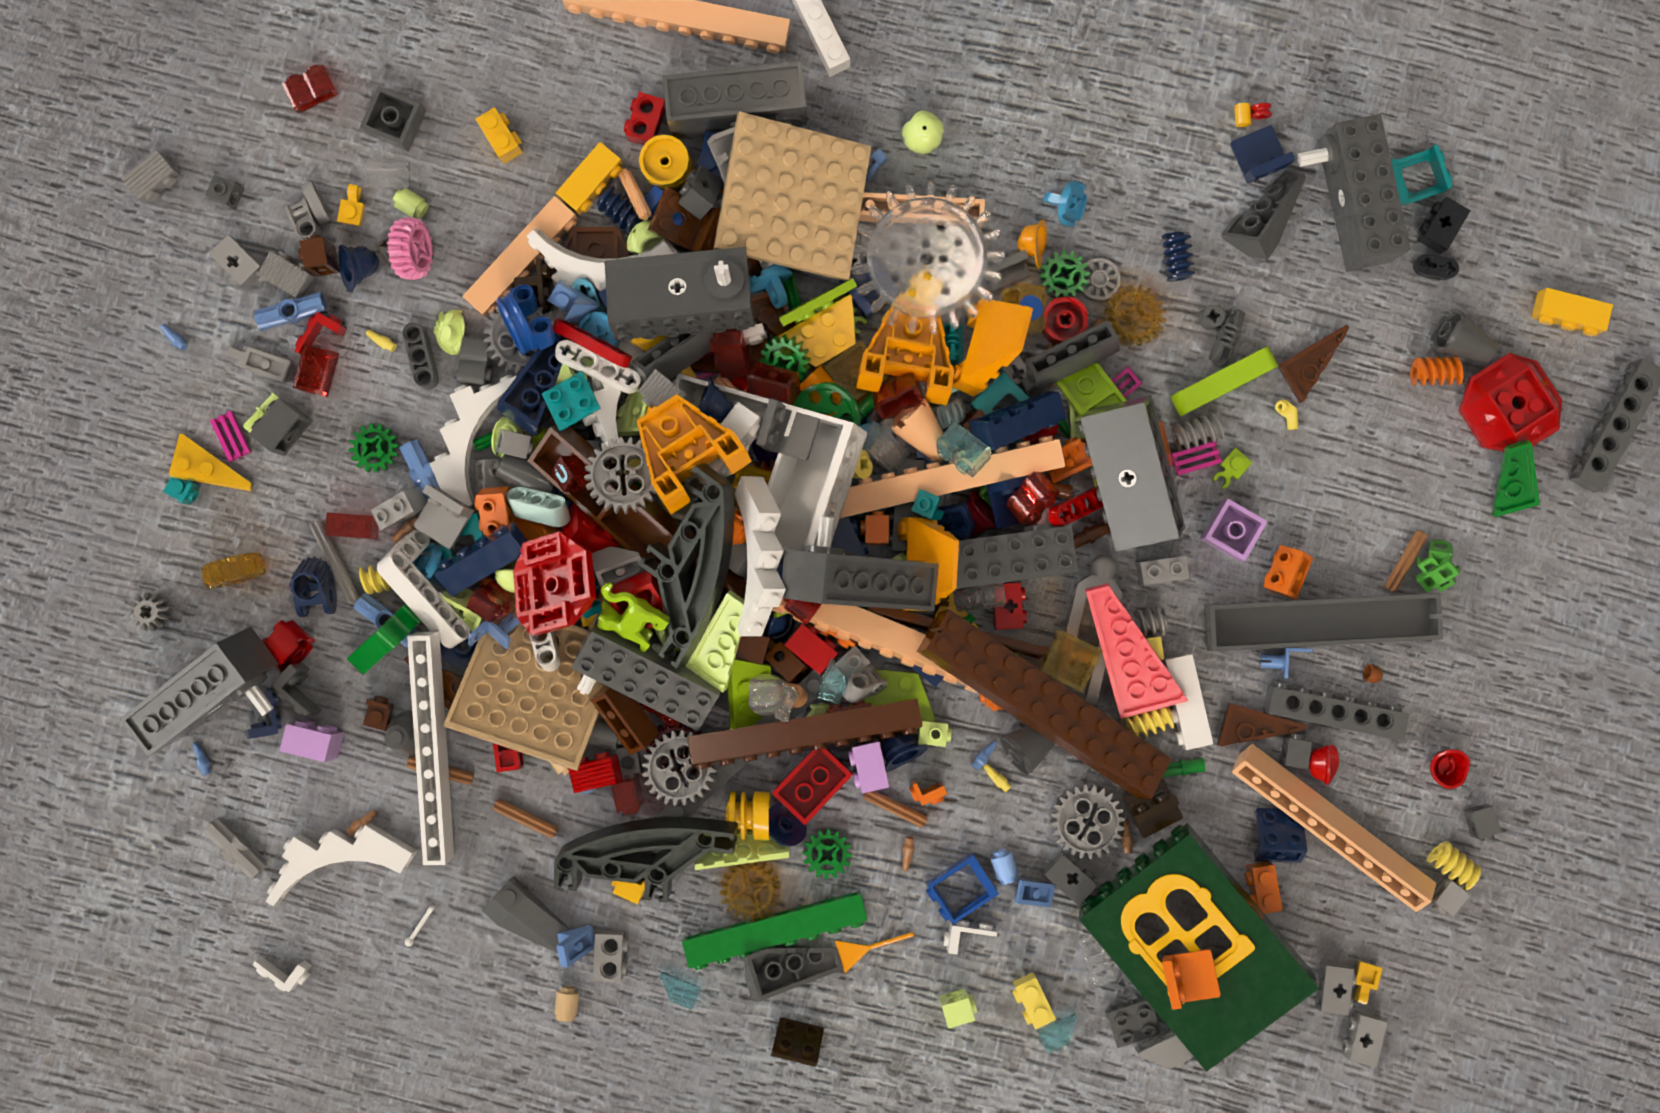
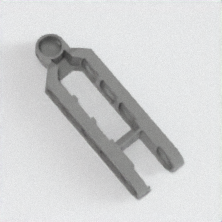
[1052,555,1123,705]

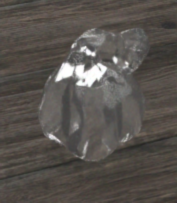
[749,674,798,722]

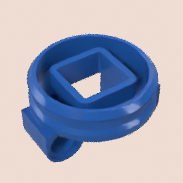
[496,284,556,355]

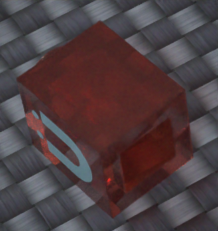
[550,455,591,492]

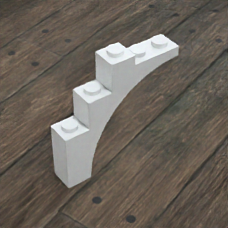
[527,226,679,292]
[582,341,644,464]
[429,375,517,508]
[735,476,786,636]
[266,823,417,906]

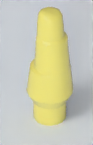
[366,330,397,352]
[983,763,1012,793]

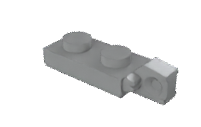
[226,346,293,384]

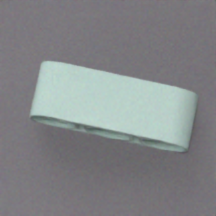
[507,487,571,527]

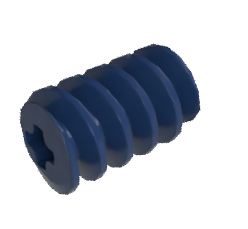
[597,185,643,236]
[1162,232,1196,282]

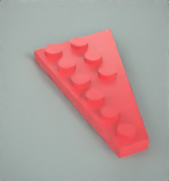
[1085,583,1188,719]

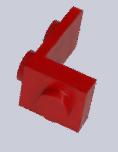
[295,312,347,356]

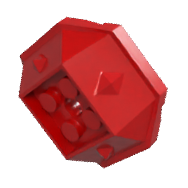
[1458,353,1562,452]
[513,532,596,636]

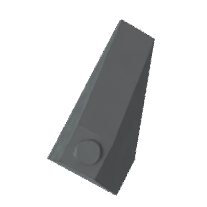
[1221,172,1306,260]
[482,876,571,953]
[745,947,843,1001]

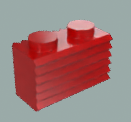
[568,751,623,794]

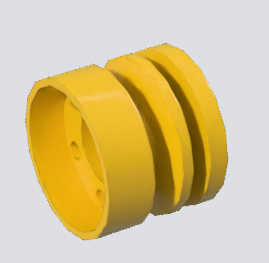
[726,791,770,840]

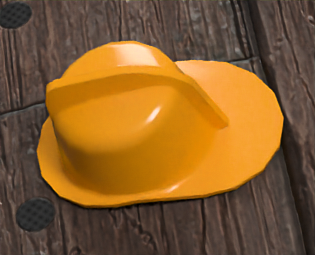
[1017,219,1048,269]

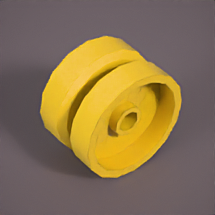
[639,134,693,190]

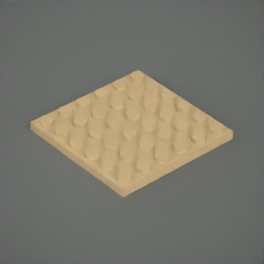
[714,111,871,281]
[444,599,604,771]

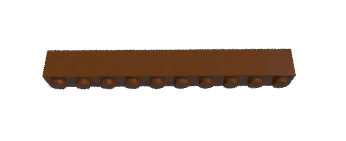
[687,699,923,770]

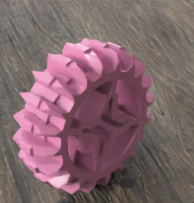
[387,217,434,280]

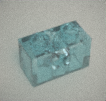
[937,422,991,478]

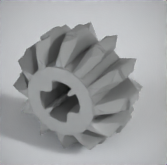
[930,398,966,429]
[129,593,171,631]

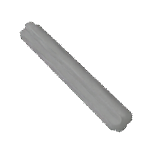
[310,520,360,604]

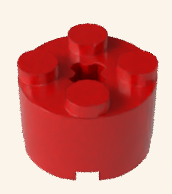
[1039,297,1088,344]
[262,620,315,673]

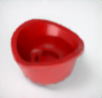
[1309,745,1340,785]
[1430,749,1470,789]

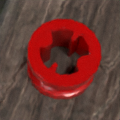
[1250,103,1272,120]

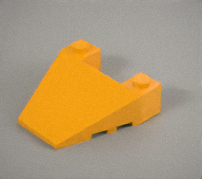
[952,298,1033,396]
[856,302,954,406]
[637,394,752,514]
[897,517,959,612]

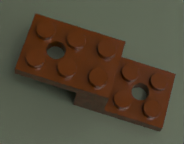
[647,187,762,278]

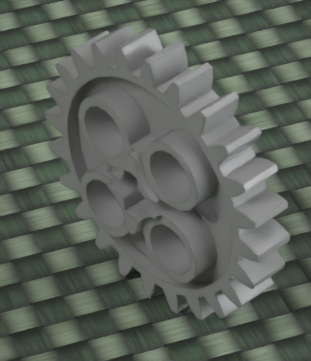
[483,306,549,374]
[584,437,657,514]
[642,730,718,807]
[1050,784,1125,859]

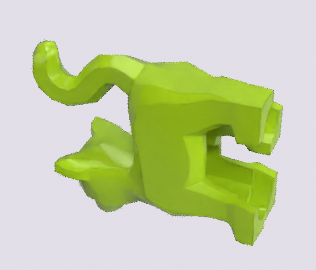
[597,582,670,653]

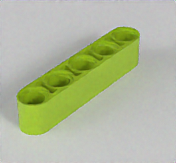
[1170,346,1279,417]

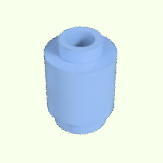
[990,849,1018,885]

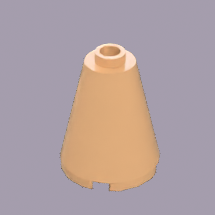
[889,397,951,462]

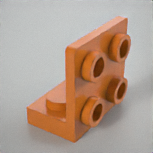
[1162,949,1221,1010]

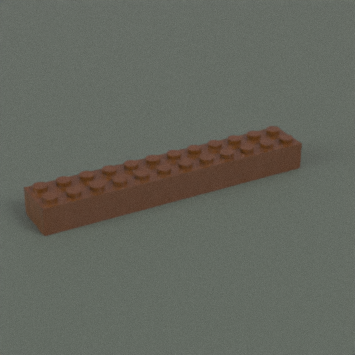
[527,425,747,643]
[916,609,1171,799]

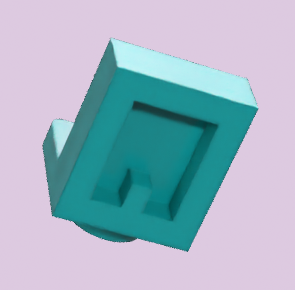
[163,477,201,505]
[911,490,944,520]

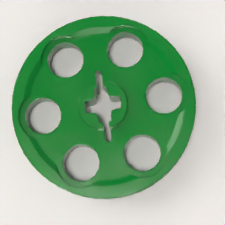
[794,382,860,427]

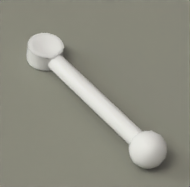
[405,904,435,946]

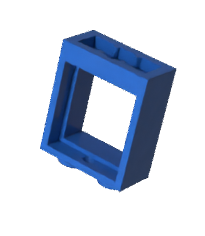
[926,852,999,924]

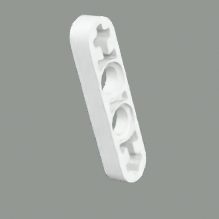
[555,340,641,394]

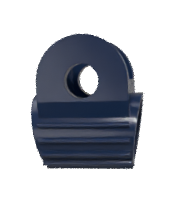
[289,556,337,617]

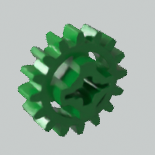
[1040,250,1090,299]
[760,334,811,385]
[348,423,400,473]
[802,828,852,879]

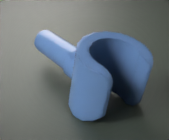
[866,149,887,181]

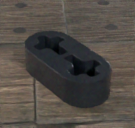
[1413,254,1459,280]

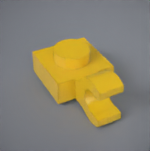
[337,184,365,227]
[1353,961,1383,1004]

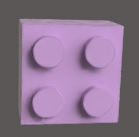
[1199,498,1268,562]
[279,718,344,762]
[848,739,889,793]

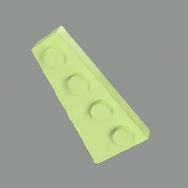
[685,590,744,693]
[695,831,790,870]

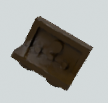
[514,258,553,312]
[1122,778,1183,838]
[771,1017,824,1067]

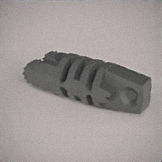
[1209,309,1246,368]

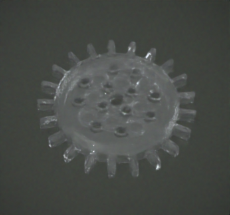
[851,181,1004,334]

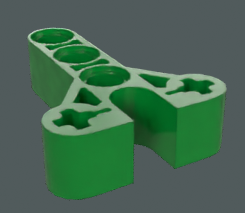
[347,603,421,675]

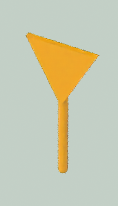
[835,932,914,973]

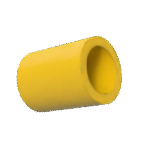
[1234,103,1252,127]

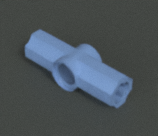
[254,292,327,331]
[400,439,440,502]
[353,592,419,648]

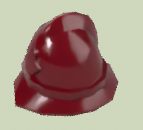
[966,489,1002,536]

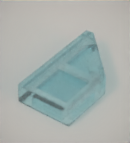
[817,659,847,704]
[660,971,701,1010]
[1037,1013,1078,1054]

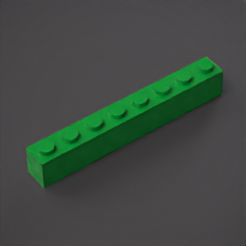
[682,891,868,970]

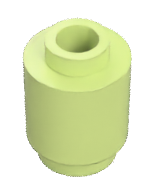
[393,188,429,219]

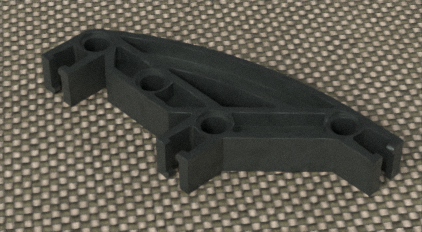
[638,463,734,669]
[554,817,738,903]

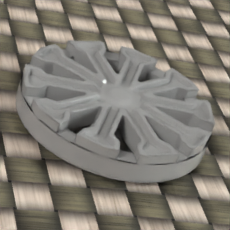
[1078,258,1121,301]

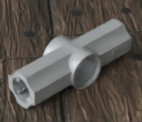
[203,817,267,880]

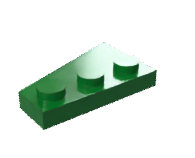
[1492,440,1540,517]

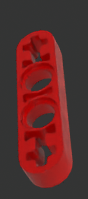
[553,318,632,368]
[1048,486,1104,527]

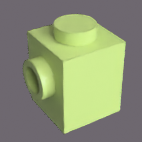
[917,720,952,747]

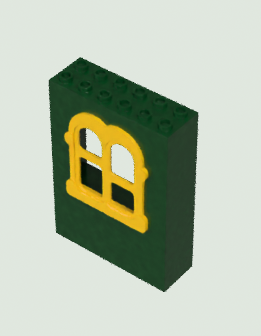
[1079,823,1319,1072]

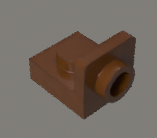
[363,695,394,731]

